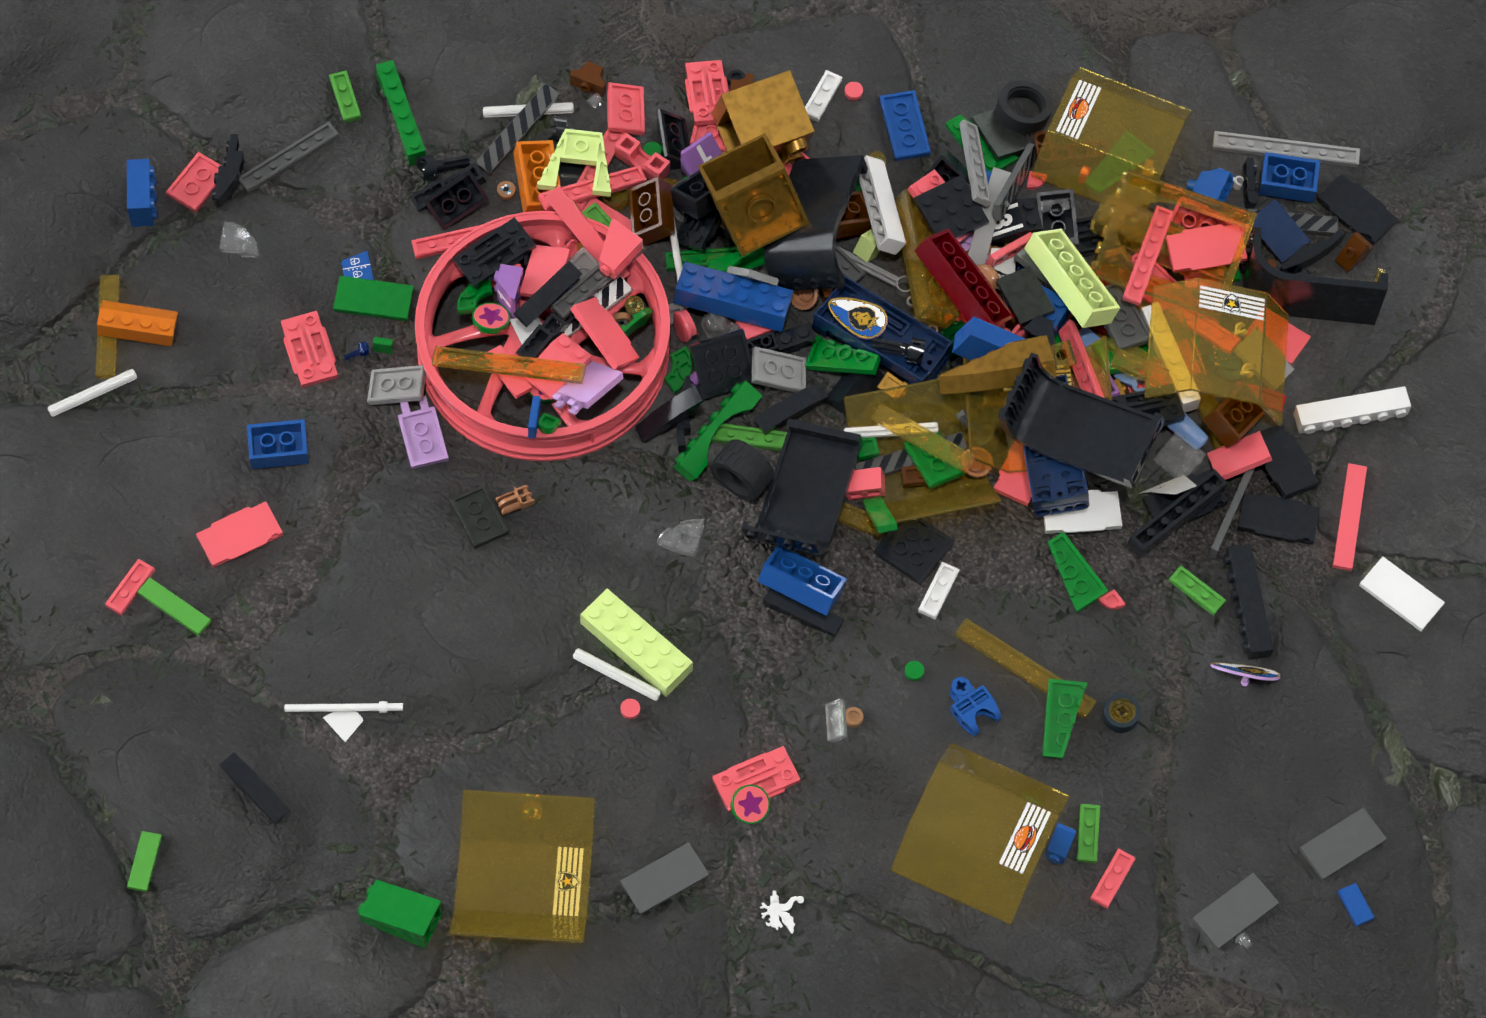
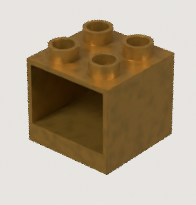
[711,70,815,165]
[698,133,810,257]

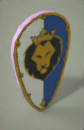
[828,297,888,340]
[1211,662,1281,686]

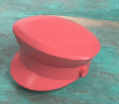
[673,309,699,343]

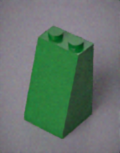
[357,880,443,949]

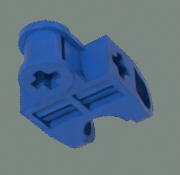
[950,677,1001,736]

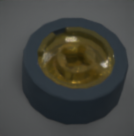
[1103,694,1141,733]

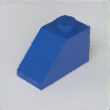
[1045,823,1076,865]

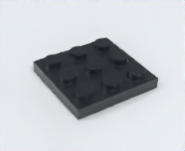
[913,175,989,239]
[689,329,755,400]
[874,509,954,585]

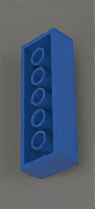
[673,262,793,332]

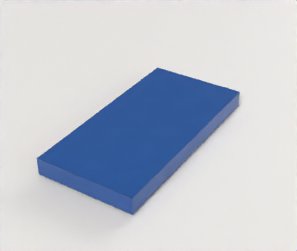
[879,90,931,161]

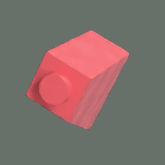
[599,218,643,279]

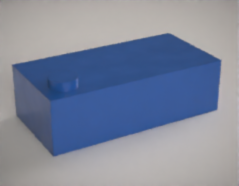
[952,316,1025,360]
[758,545,847,616]

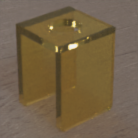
[1050,340,1077,370]

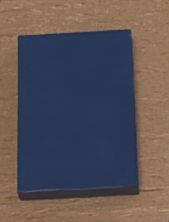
[1247,199,1311,265]

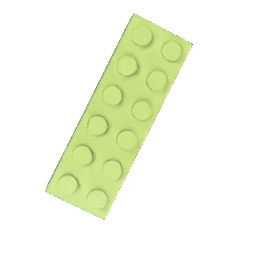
[1024,229,1120,328]
[580,589,693,697]

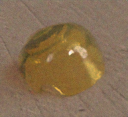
[601,189,629,211]

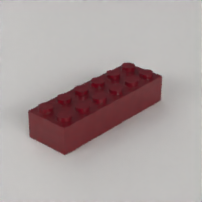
[914,228,1015,329]

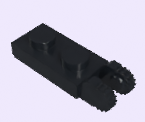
[1242,157,1259,209]

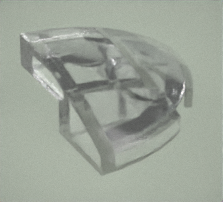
[220,221,258,258]
[656,519,704,557]

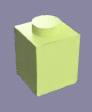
[853,230,880,263]

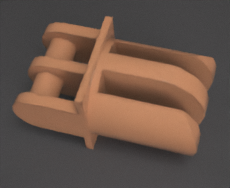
[495,485,536,515]

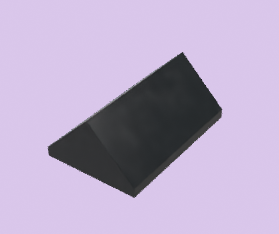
[657,108,690,170]
[423,169,489,230]
[824,368,884,421]

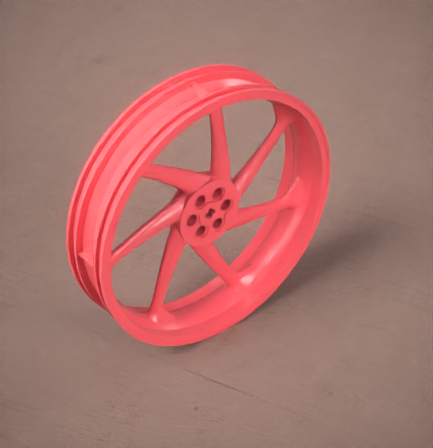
[415,211,670,461]

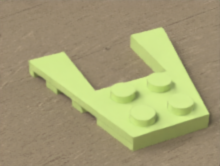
[537,129,611,197]

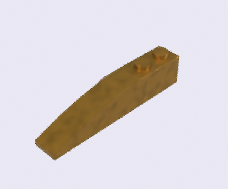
[938,335,1056,394]

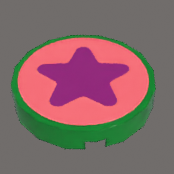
[472,303,510,334]
[730,784,770,824]

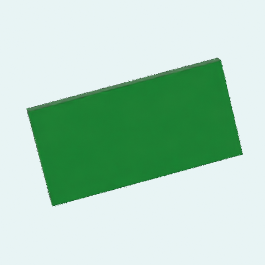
[333,276,414,321]

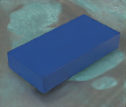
[528,396,541,439]
[1337,883,1375,927]

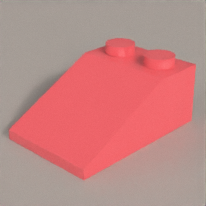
[523,333,592,400]

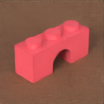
[615,133,670,180]

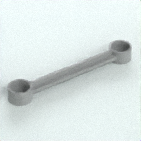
[838,246,915,297]

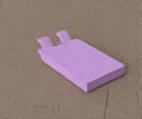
[552,361,623,415]
[398,396,449,469]

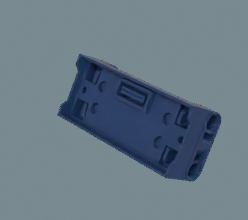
[812,275,952,396]
[1012,374,1090,517]

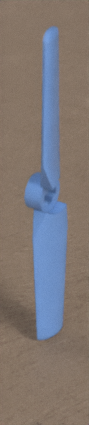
[1079,328,1208,450]

